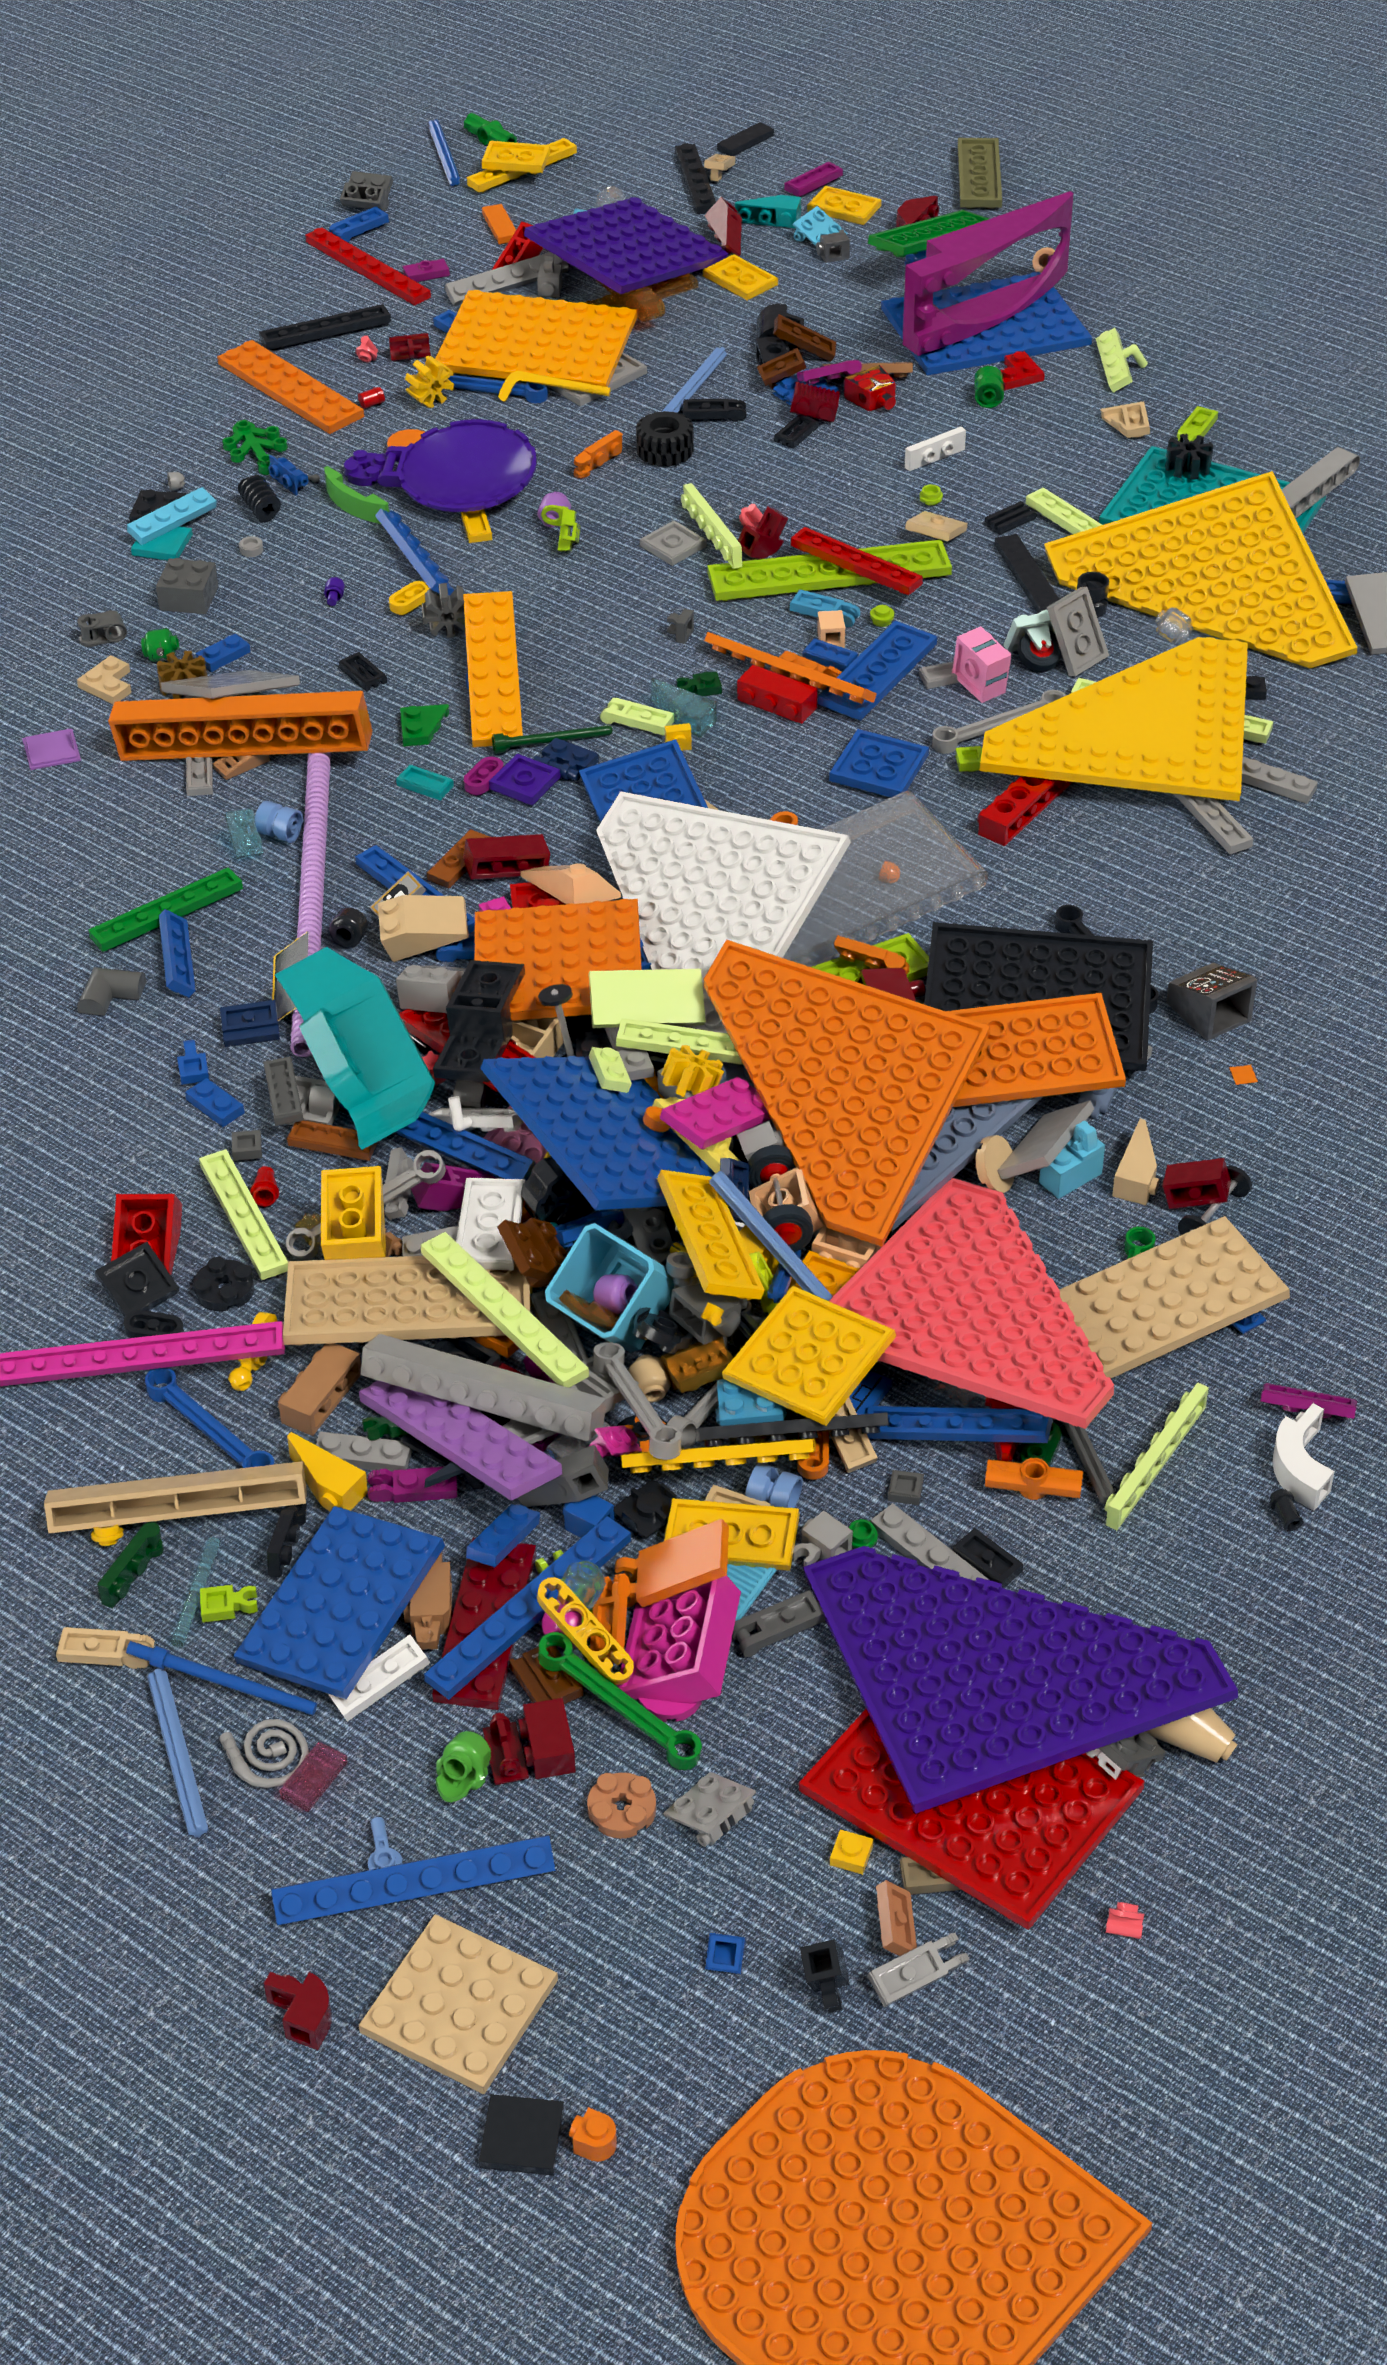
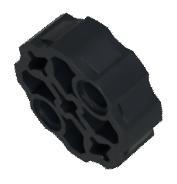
[521,1156,599,1225]

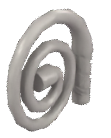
[219,1719,309,1788]

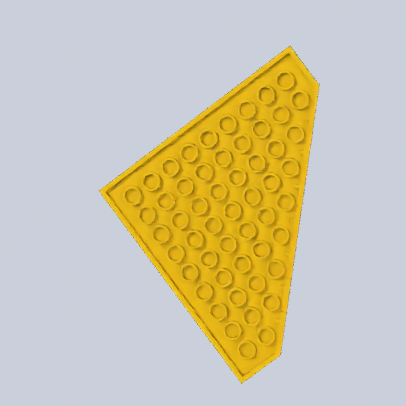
[1044,471,1357,669]
[979,637,1248,801]

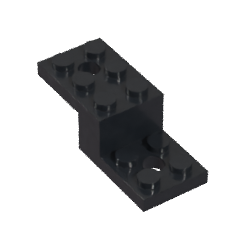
[433,960,525,1083]

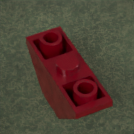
[896,196,940,228]

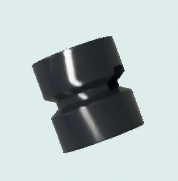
[1077,572,1109,618]

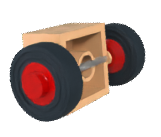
[748,1145,825,1252]

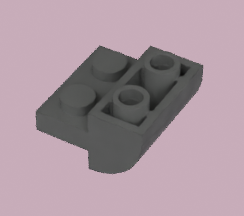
[340,171,393,211]

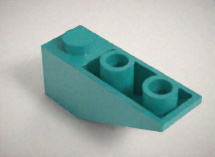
[735,195,801,228]

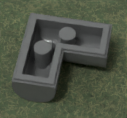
[77,967,147,1016]

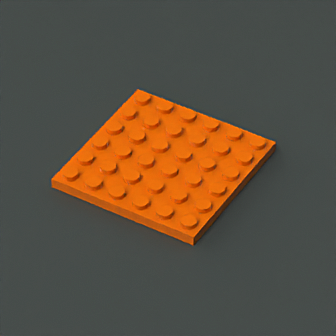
[474,899,642,1021]

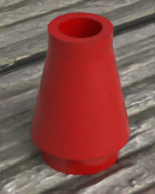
[250,1166,279,1207]

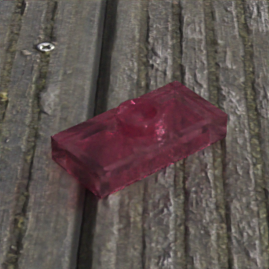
[279,1742,348,1812]

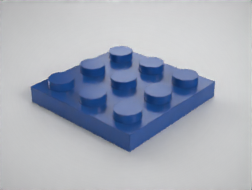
[829,729,929,800]

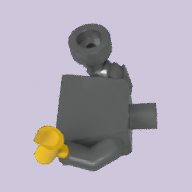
[666,1252,748,1345]

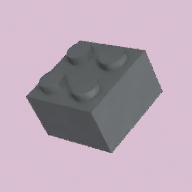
[156,558,218,614]

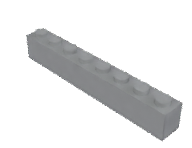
[360,1334,607,1441]

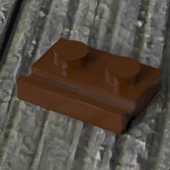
[509,1646,584,1704]

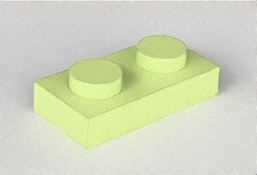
[588,1047,632,1093]

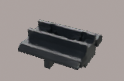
[614,1479,677,1539]

